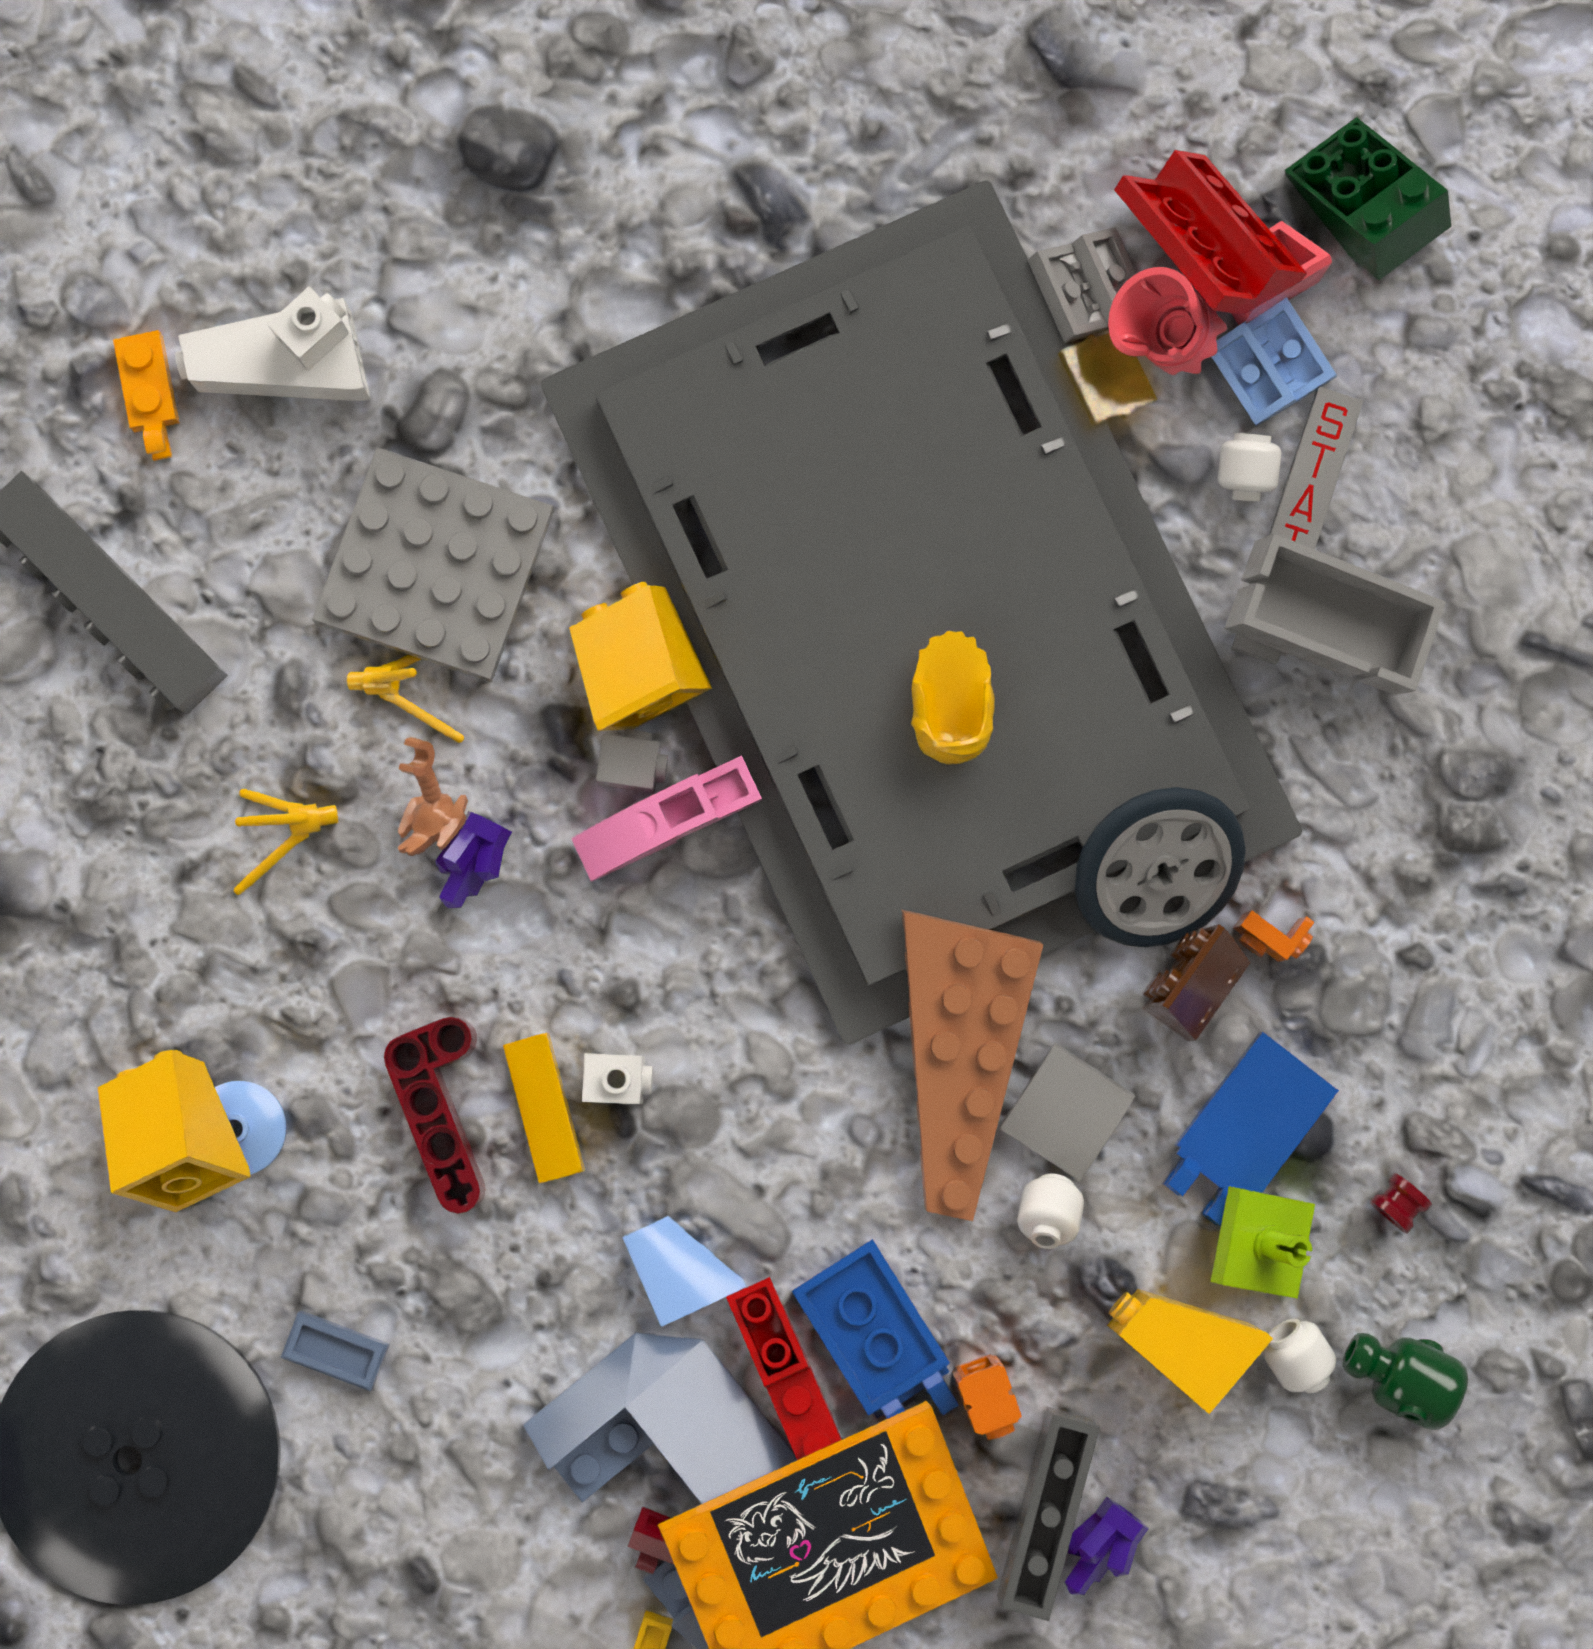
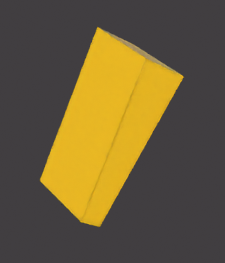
[633,1610,673,1649]

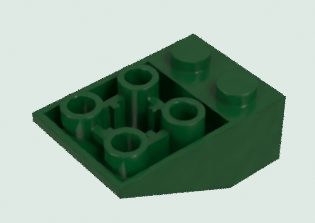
[1284,117,1452,280]

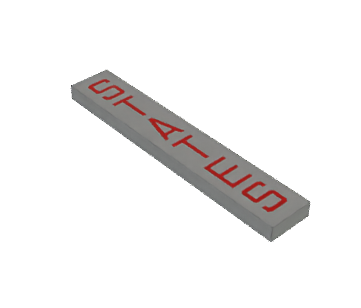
[1231,386,1363,665]

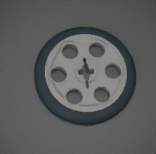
[1075,787,1246,948]

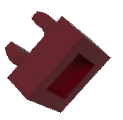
[627,1506,673,1575]

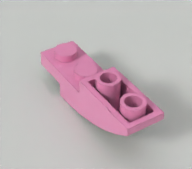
[571,756,762,882]

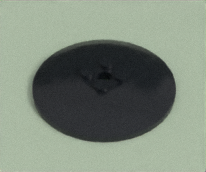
[0,1310,281,1605]

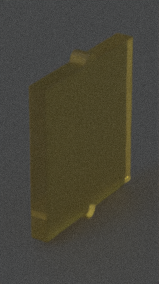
[1057,333,1158,426]

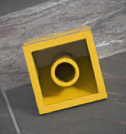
[569,582,712,731]
[97,1050,251,1212]
[1107,1289,1273,1414]

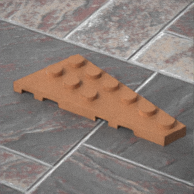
[901,909,1044,1221]

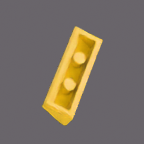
[503,1032,585,1183]

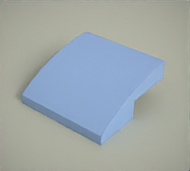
[1211,297,1337,426]

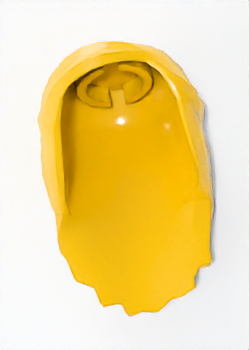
[911,631,995,765]

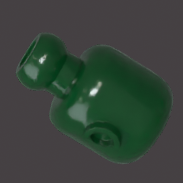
[1342,1333,1469,1430]

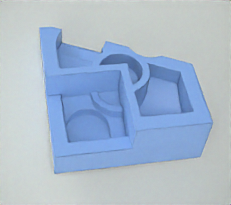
[622,1216,746,1327]

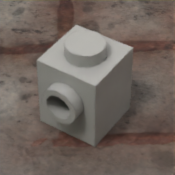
[596,729,668,794]

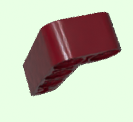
[384,1017,486,1214]

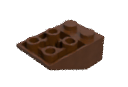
[1142,924,1251,1041]

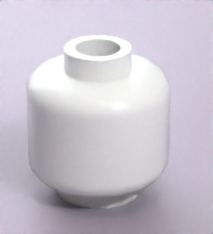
[1218,433,1282,502]
[1017,1174,1084,1249]
[1263,1319,1337,1393]

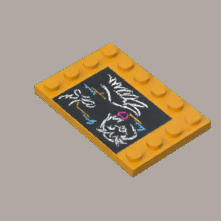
[658,1401,998,1649]

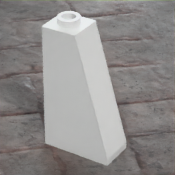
[175,298,371,401]

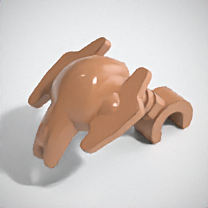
[398,737,468,856]

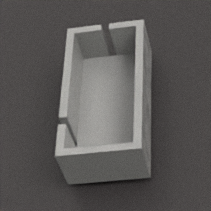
[1225,533,1446,695]

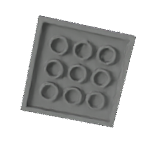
[312,447,554,683]

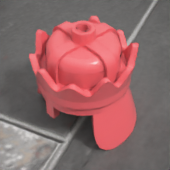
[1108,267,1227,375]

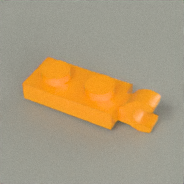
[113,330,180,461]

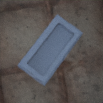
[280,1310,390,1391]

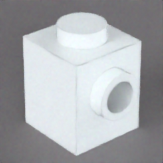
[267,286,349,371]
[582,1053,653,1104]

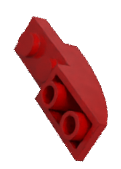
[726,1277,842,1460]

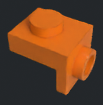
[1233,910,1314,962]

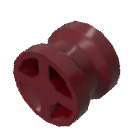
[1370,1173,1432,1234]

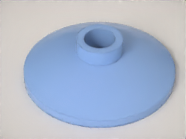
[215,1081,287,1175]

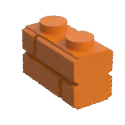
[952,1354,1022,1440]

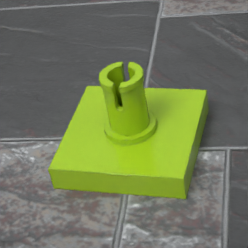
[1210,1186,1315,1299]

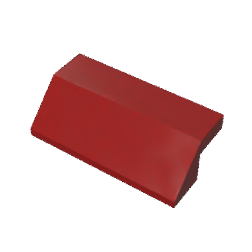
[1114,150,1307,314]

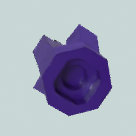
[435,811,512,909]
[1064,1496,1149,1595]

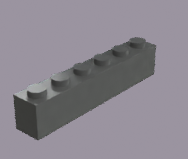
[0,471,228,714]

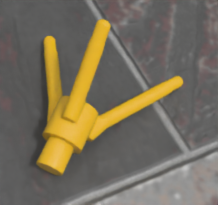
[347,655,464,743]
[233,788,339,895]

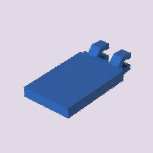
[1162,1032,1339,1226]
[792,1239,959,1419]

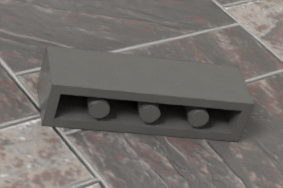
[997,1407,1100,1621]

